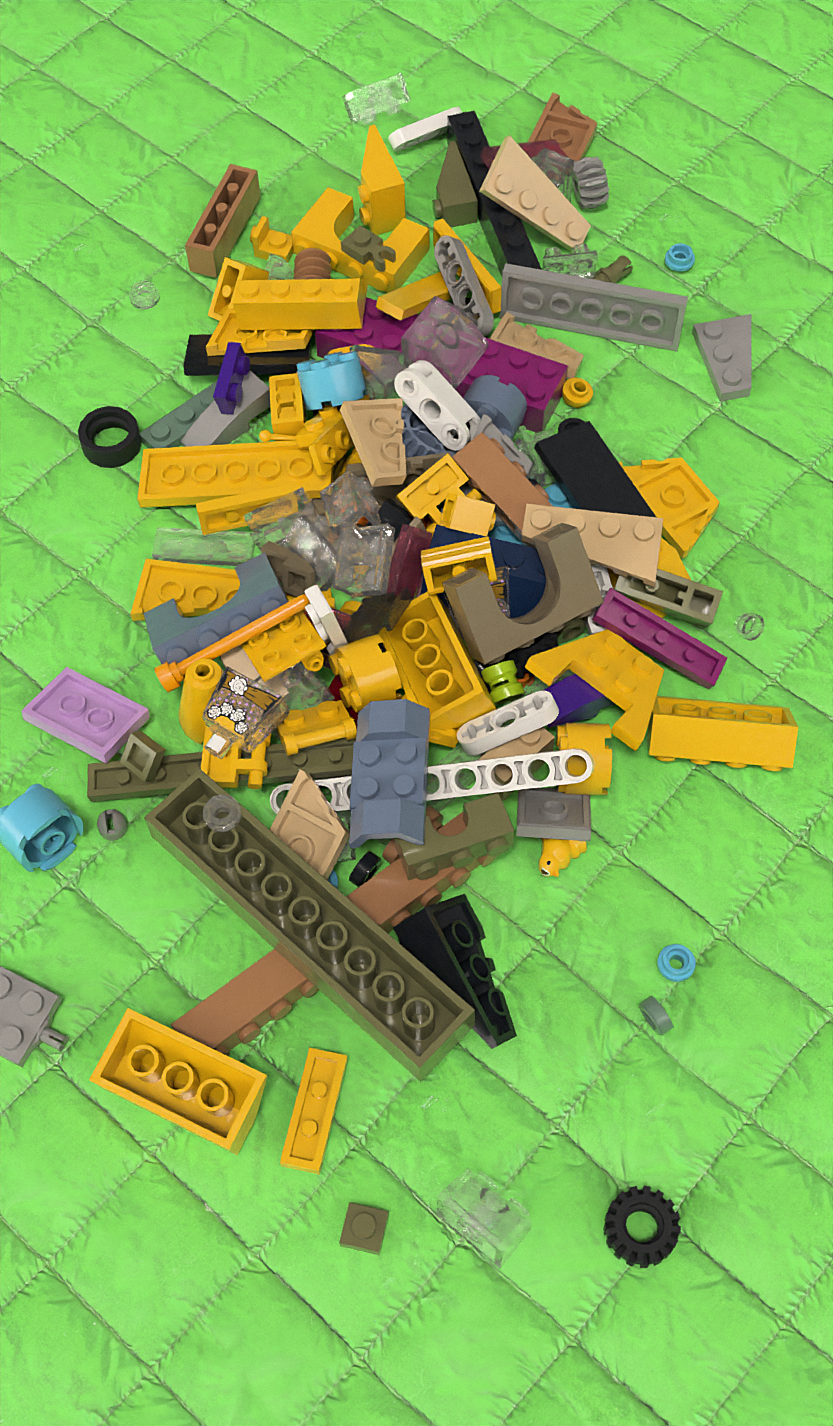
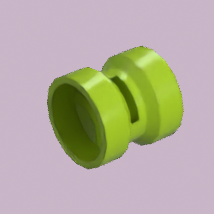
[481,660,525,705]

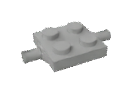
[0,966,68,1067]

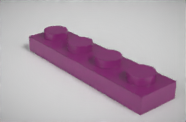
[592,588,728,690]

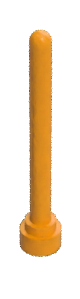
[154,594,310,693]

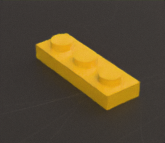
[196,483,299,535]
[280,1047,348,1175]

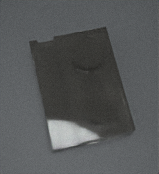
[342,587,413,643]

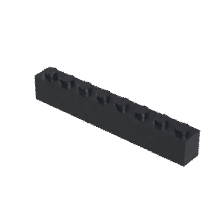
[447,110,542,277]

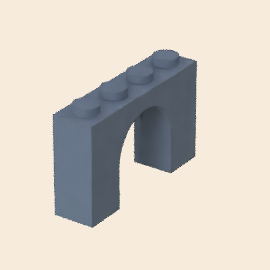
[143,552,289,664]

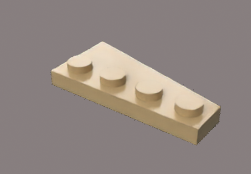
[479,135,591,253]
[522,504,663,587]

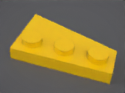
[206,308,315,356]

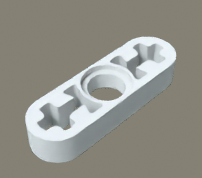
[388,106,462,152]
[457,691,559,755]

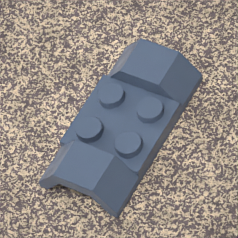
[349,699,430,848]

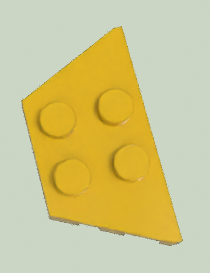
[619,457,720,559]

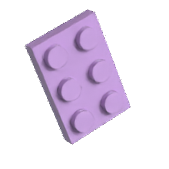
[21,667,150,763]

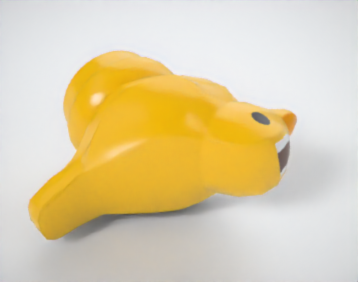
[538,838,587,877]

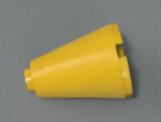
[178,659,234,745]

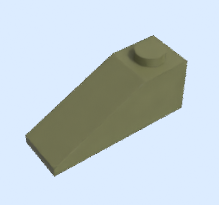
[432,141,478,227]
[614,569,723,628]

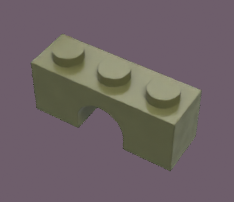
[393,793,514,881]

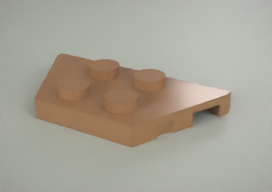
[524,92,597,172]

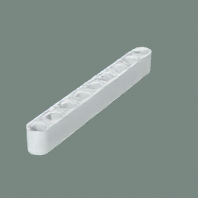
[270,748,595,814]

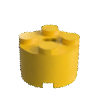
[328,633,402,713]
[556,723,612,796]

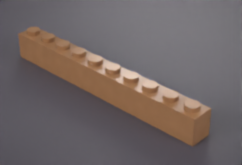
[171,812,497,1056]

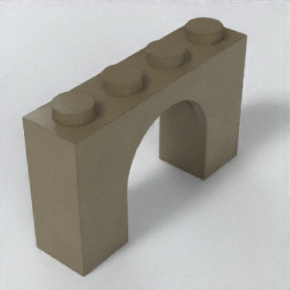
[442,523,604,664]

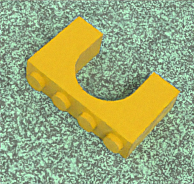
[291,187,429,293]

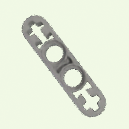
[434,235,494,337]

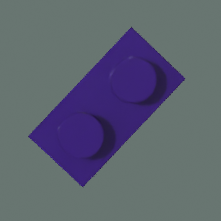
[213,342,250,415]

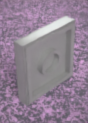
[516,788,591,841]

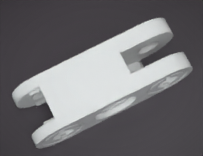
[394,360,481,451]

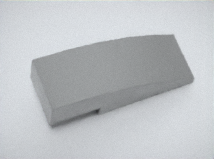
[181,371,270,447]

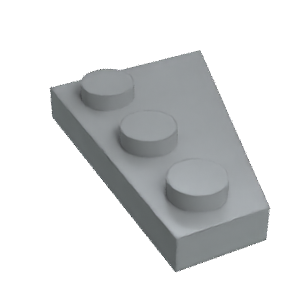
[692,314,752,402]

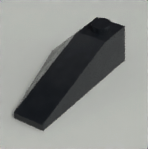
[393,894,517,1049]

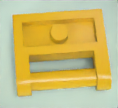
[275,700,357,756]

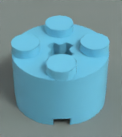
[296,351,368,410]
[0,783,83,872]

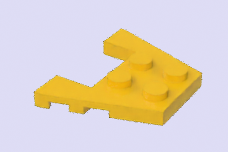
[525,629,664,752]

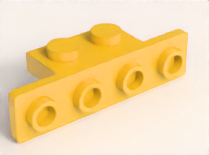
[295,394,371,475]

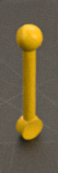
[259,430,296,442]

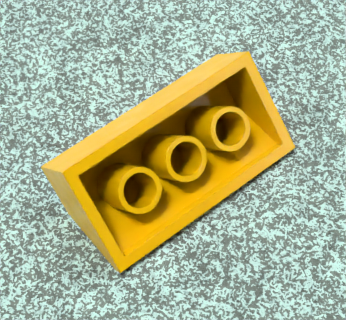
[233,279,368,330]
[373,591,497,729]
[647,696,798,771]
[89,1008,268,1155]

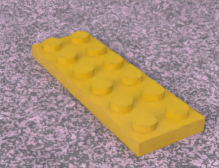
[137,440,333,508]

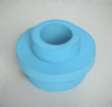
[665,243,695,272]
[657,944,696,982]

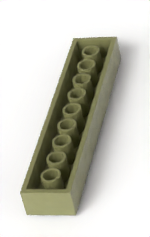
[144,768,475,1082]

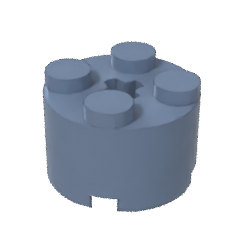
[463,375,527,443]

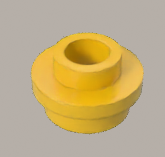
[562,377,593,408]

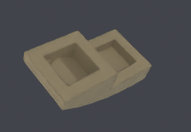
[261,541,315,597]

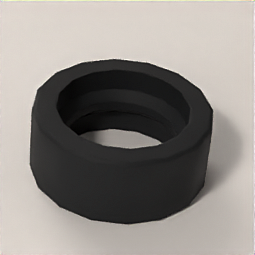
[78,406,142,468]

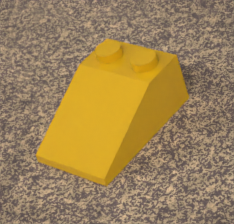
[358,124,405,235]

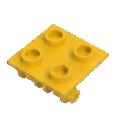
[241,611,326,682]

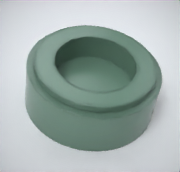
[639,996,674,1036]

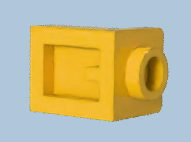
[250,216,293,265]

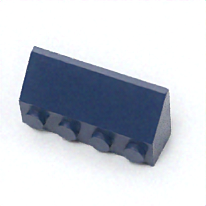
[420,525,546,618]

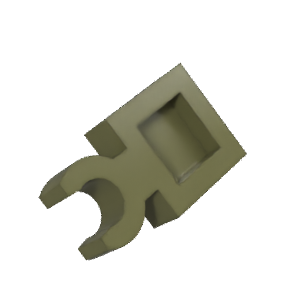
[341,225,396,272]

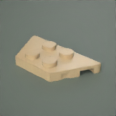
[270,770,350,880]

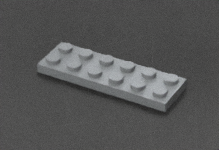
[499,263,688,351]

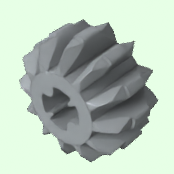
[571,156,609,209]

